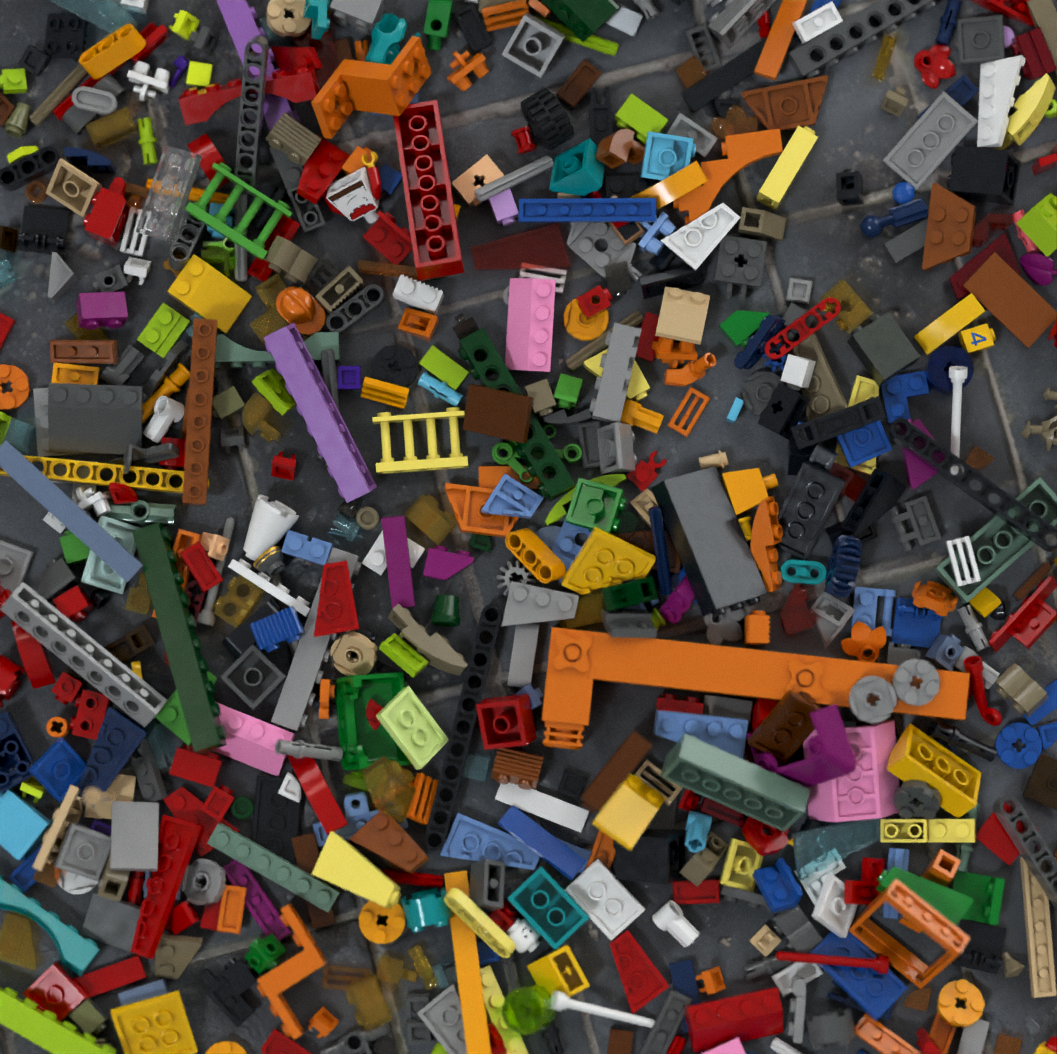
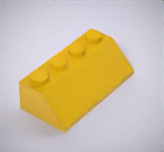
[887,724,981,819]

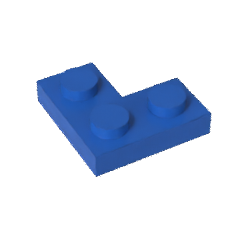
[880,371,929,424]

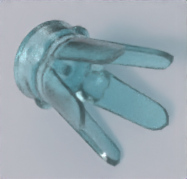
[327,512,363,542]

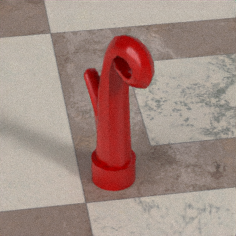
[963,656,1002,726]

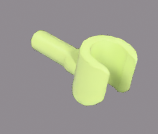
[203,238,234,252]

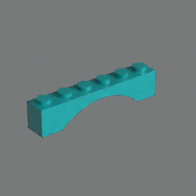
[0,874,99,977]

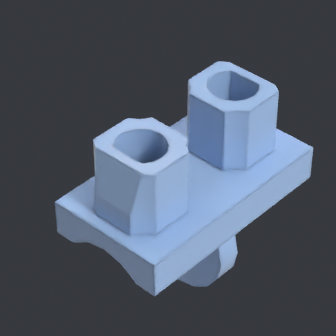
[638,212,677,256]

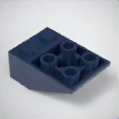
[0,711,35,794]

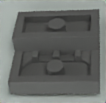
[601,609,657,638]

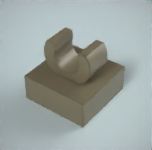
[880,86,909,118]

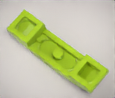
[545,474,627,526]

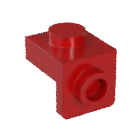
[51,672,83,705]

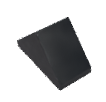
[787,433,813,475]

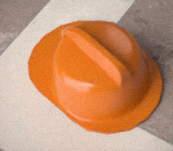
[276,286,326,335]

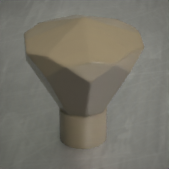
[1001,952,1025,978]

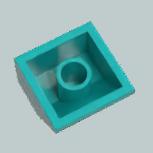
[549,138,605,196]

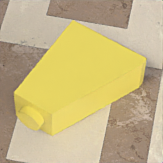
[583,349,650,402]

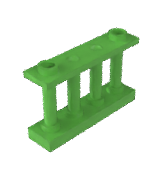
[184,162,292,261]

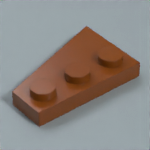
[349,808,429,874]

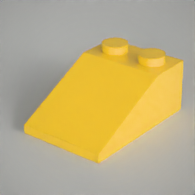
[167,254,252,334]
[592,773,666,850]

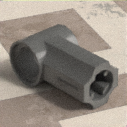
[100,344,146,385]

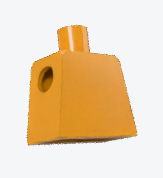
[721,468,779,516]

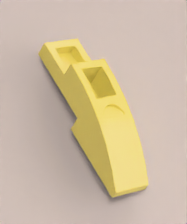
[992,73,1055,150]
[880,819,976,843]

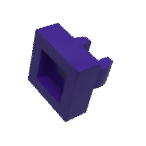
[337,366,361,390]

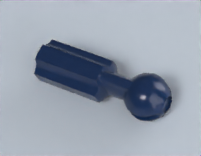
[860,198,929,237]

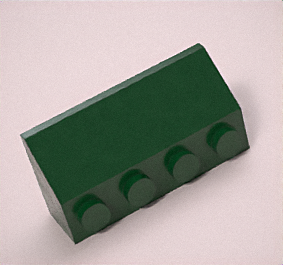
[541,0,619,42]

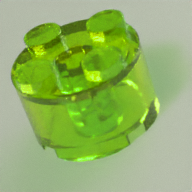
[502,985,556,1035]

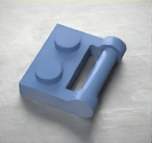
[850,587,896,637]

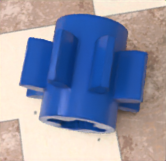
[762,344,787,373]

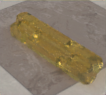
[872,36,896,81]
[408,945,439,990]

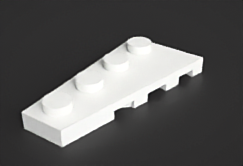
[977,55,1026,149]

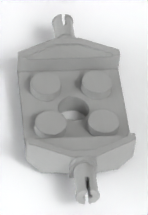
[567,222,643,282]

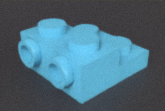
[640,131,696,180]

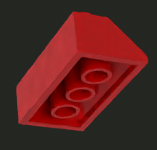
[683,987,783,1053]

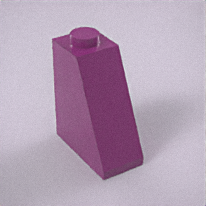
[898,418,944,491]

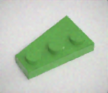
[155,671,218,746]

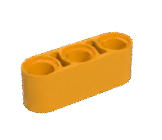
[79,24,146,79]
[505,528,566,583]

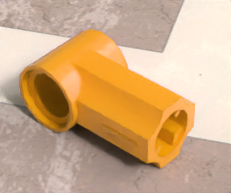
[620,398,664,434]

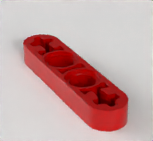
[764,297,841,360]

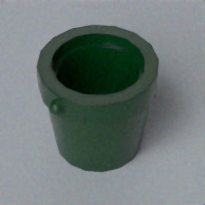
[431,595,461,627]

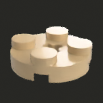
[266,0,311,38]
[330,631,378,676]

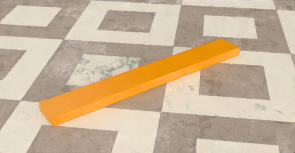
[444,870,491,1054]

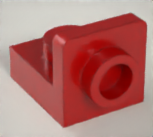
[200,785,235,822]
[488,899,520,933]

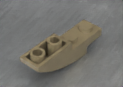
[388,604,468,676]

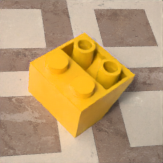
[527,943,590,1007]

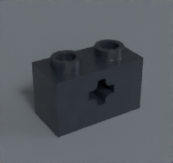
[758,383,811,440]

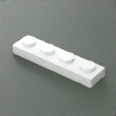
[228,558,310,617]

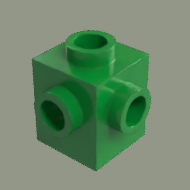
[244,933,287,974]

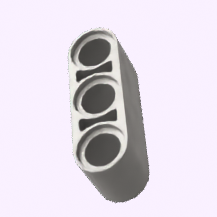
[507,623,540,688]

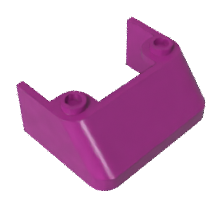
[746,704,856,788]

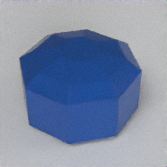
[892,182,915,205]

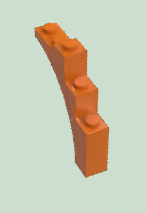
[673,129,783,225]

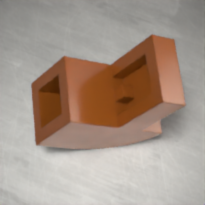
[595,129,645,169]

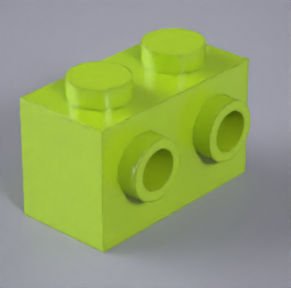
[615,93,668,145]

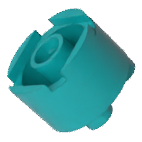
[401,888,452,932]

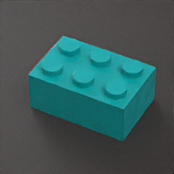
[507,866,589,950]

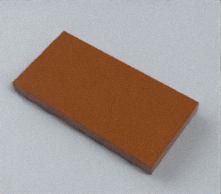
[962,252,1057,348]

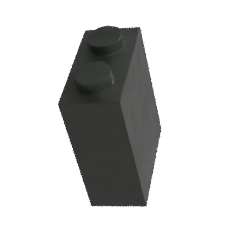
[847,312,920,386]

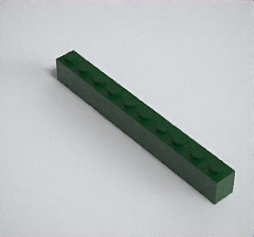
[132,523,228,753]

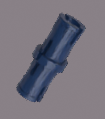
[935,0,962,46]

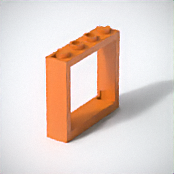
[849,879,970,989]

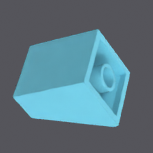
[0,789,53,861]

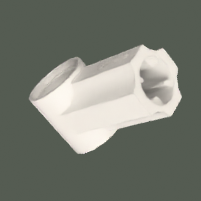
[143,396,185,443]
[652,900,699,948]

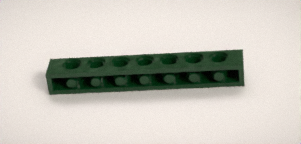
[457,328,575,502]

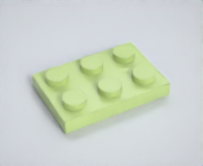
[376,686,449,770]

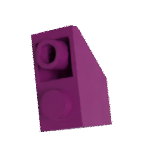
[423,545,474,581]

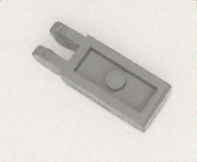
[788,974,807,1043]

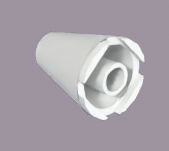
[243,494,299,561]

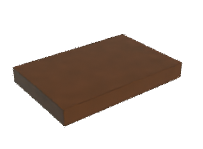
[463,384,533,443]
[747,690,823,763]

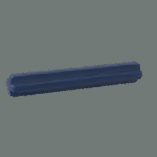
[649,506,673,596]

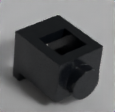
[836,169,864,206]

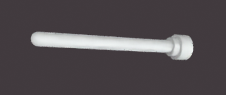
[949,366,968,475]
[550,991,655,1028]

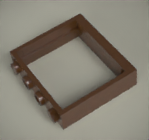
[579,731,653,813]

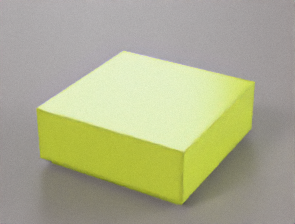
[186,61,213,88]

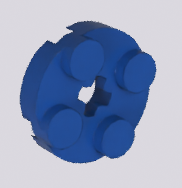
[994,722,1042,769]

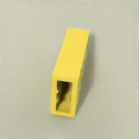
[756,126,818,211]
[312,831,401,909]

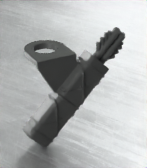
[109,443,179,474]

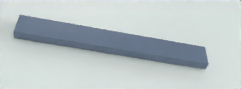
[0,440,144,583]

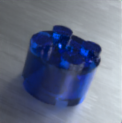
[924,346,974,395]

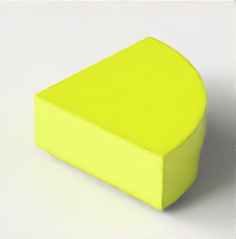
[7,146,39,163]

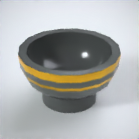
[253,546,285,577]

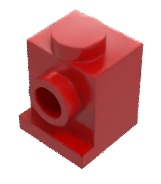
[576,285,613,321]

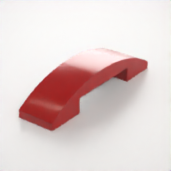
[287,755,348,835]

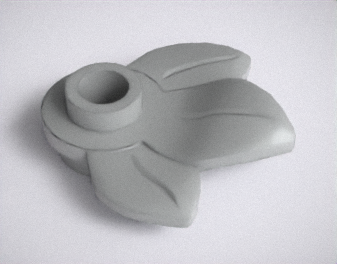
[703,608,745,646]

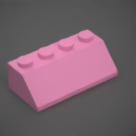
[505,278,556,372]
[212,702,296,777]

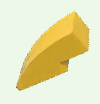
[914,293,985,355]

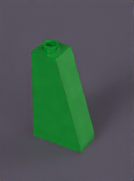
[876,866,975,926]

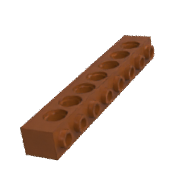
[182,318,218,506]

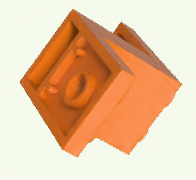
[311,36,431,139]
[256,903,328,1040]

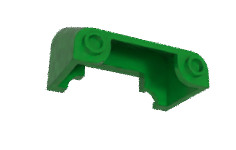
[335,672,411,770]

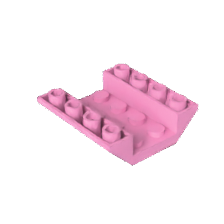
[803,720,899,822]

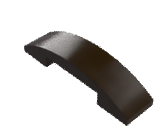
[65,624,156,686]

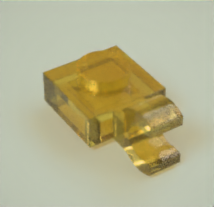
[125,573,152,615]
[375,955,418,984]

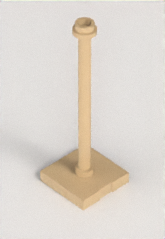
[84,774,137,819]

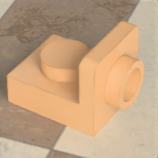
[200,532,230,561]

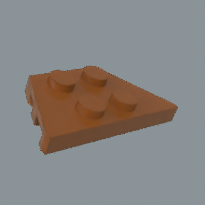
[741,75,828,132]
[922,183,976,271]

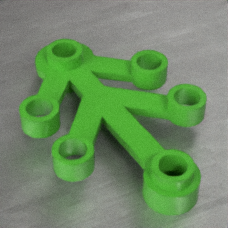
[492,425,582,484]

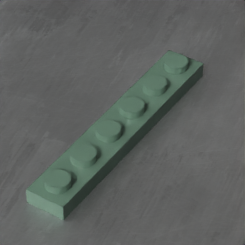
[207,822,340,912]

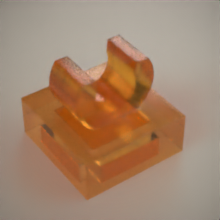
[125,182,152,209]

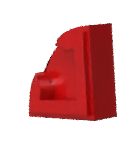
[109,483,138,504]
[366,698,383,731]

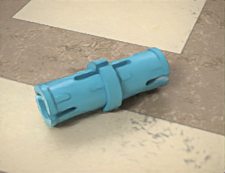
[417,372,464,407]

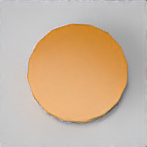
[563,297,609,341]

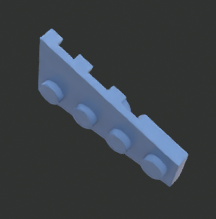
[653,710,748,759]
[440,813,540,870]

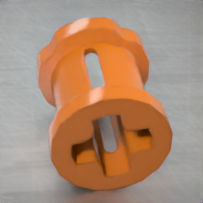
[46,717,70,737]

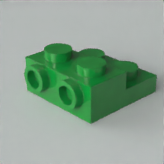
[565,478,627,535]

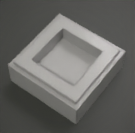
[786,278,812,305]

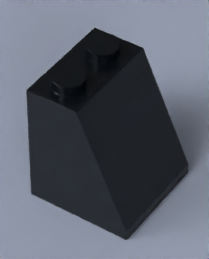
[947,146,1021,206]
[613,829,685,885]

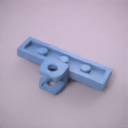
[313,791,409,847]

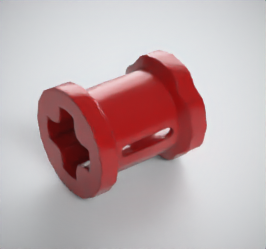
[511,126,537,155]

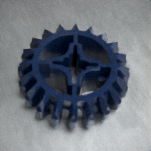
[825,535,862,598]

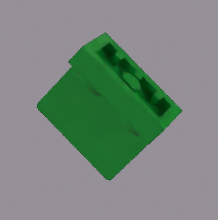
[952,871,1005,926]

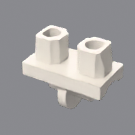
[127,61,170,102]
[72,485,111,518]

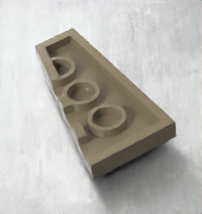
[794,333,848,421]

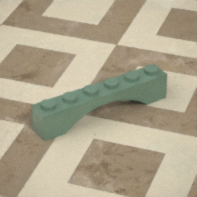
[215,332,340,369]

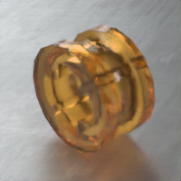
[25,181,47,203]

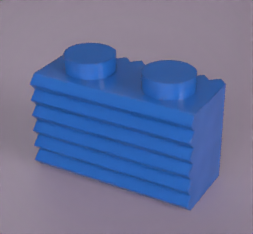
[249,606,305,653]

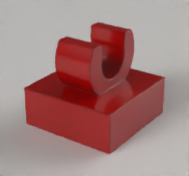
[271,451,297,481]

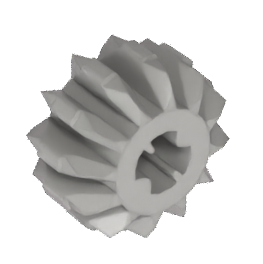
[497,560,536,596]

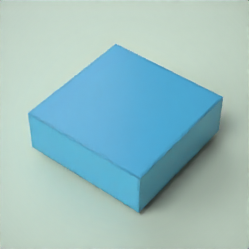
[725,397,744,424]

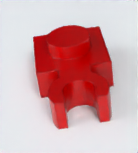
[626,451,667,492]

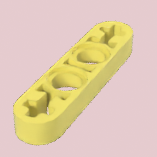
[444,888,516,958]

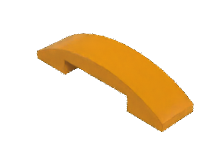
[629,160,708,210]

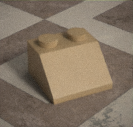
[46,158,102,218]
[655,286,710,345]

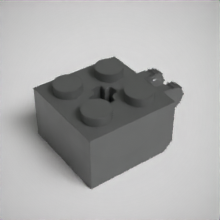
[714,236,767,304]

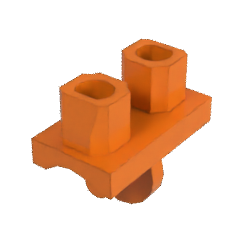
[446,51,489,91]
[652,337,698,369]

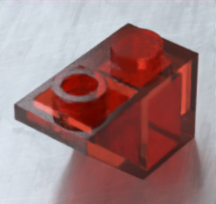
[829,462,866,503]
[779,583,816,636]

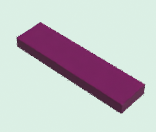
[381,515,415,609]
[223,859,292,941]

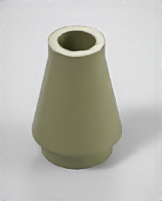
[4,102,31,138]

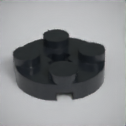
[372,345,418,388]

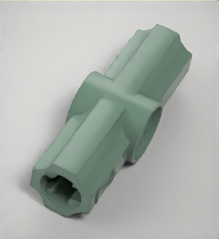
[106,500,178,526]

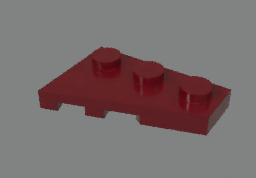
[949,232,1022,300]

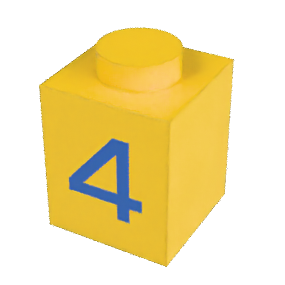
[958,323,996,356]

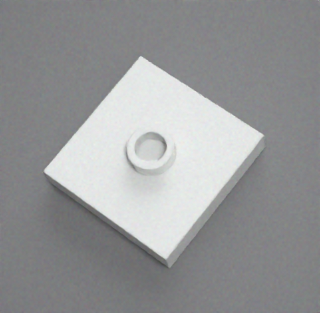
[812,874,858,938]

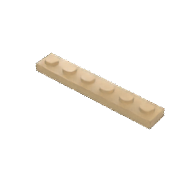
[1020,857,1057,998]

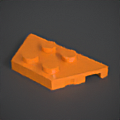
[444,483,519,538]

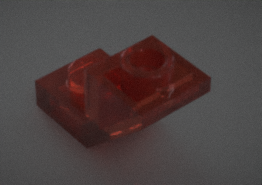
[972,213,1012,248]

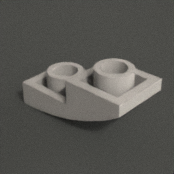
[957,1019,990,1054]

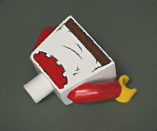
[323,151,382,223]

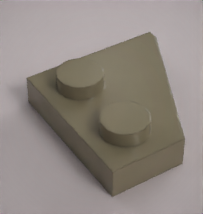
[155,934,202,980]

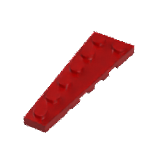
[130,814,202,960]

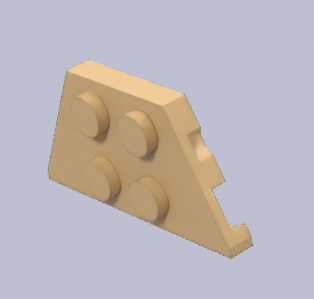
[32,785,84,871]

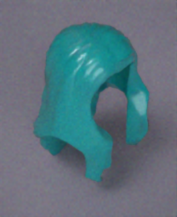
[365,12,422,65]

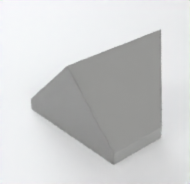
[48,252,80,301]
[810,591,855,649]

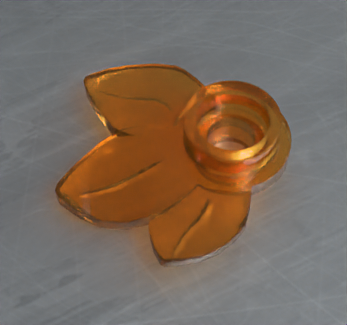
[712,104,758,140]

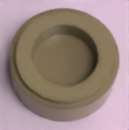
[356,507,379,530]

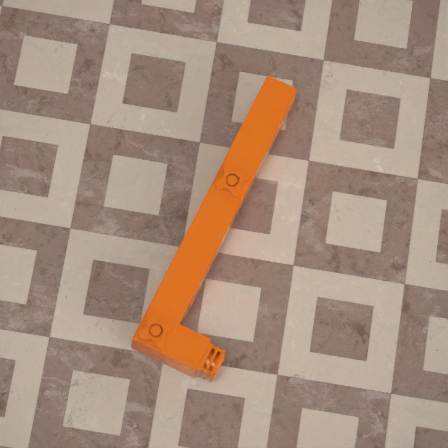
[541,627,970,750]

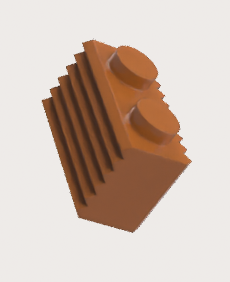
[491,747,544,790]

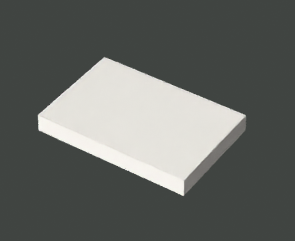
[564,858,645,941]

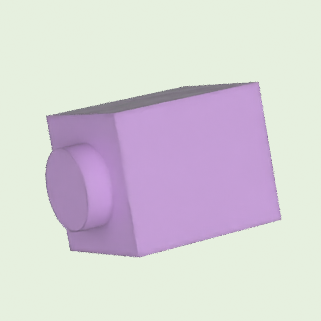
[488,189,519,226]

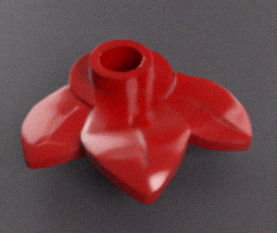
[913,44,956,89]

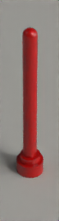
[776,951,889,974]

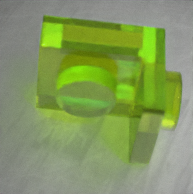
[342,769,380,792]

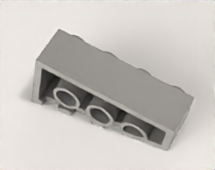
[589,323,642,423]

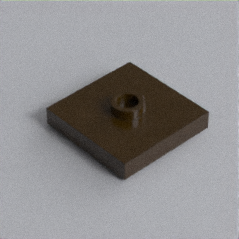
[1022,753,1057,810]

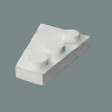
[661,203,741,271]

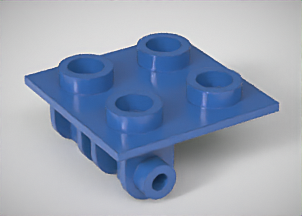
[892,597,943,648]

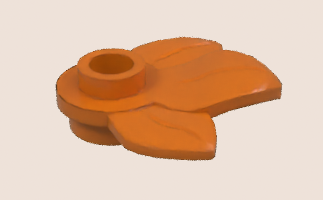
[841,621,886,663]

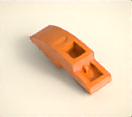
[750,496,783,592]

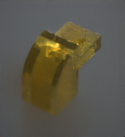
[242,392,282,443]

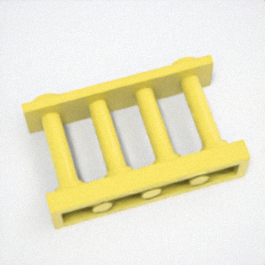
[372,407,469,474]

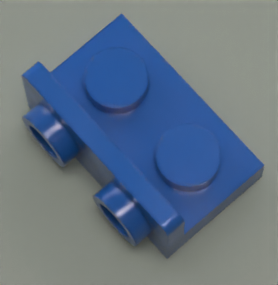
[752,857,802,913]

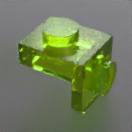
[201,246,235,276]

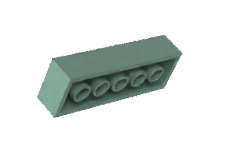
[933,477,1057,604]
[660,734,810,832]

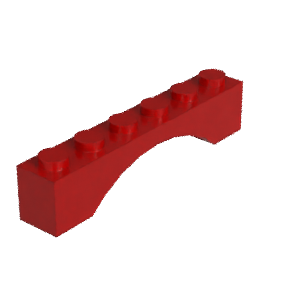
[178,65,320,125]

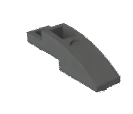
[269,147,326,232]

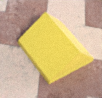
[719,838,763,892]

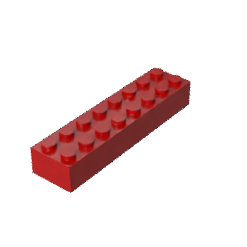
[393,100,464,281]

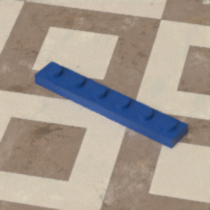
[519,198,657,223]

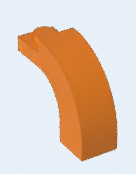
[899,849,961,933]

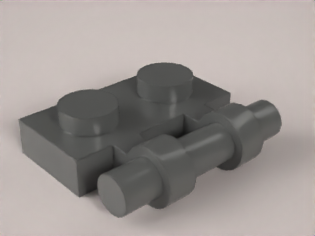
[889,495,942,552]

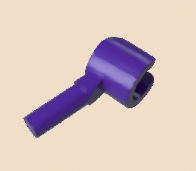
[169,55,189,88]

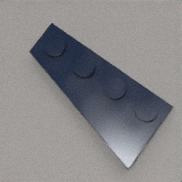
[77,705,148,808]

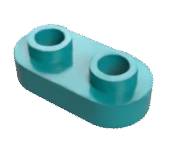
[780,560,827,585]

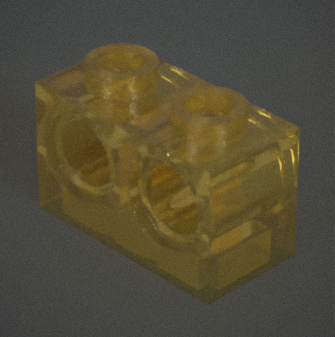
[213,575,264,628]

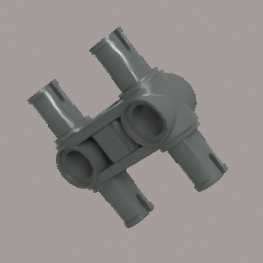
[320,1021,389,1054]

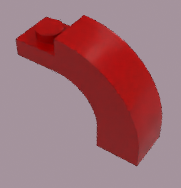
[11,621,56,689]

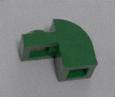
[601,576,658,611]

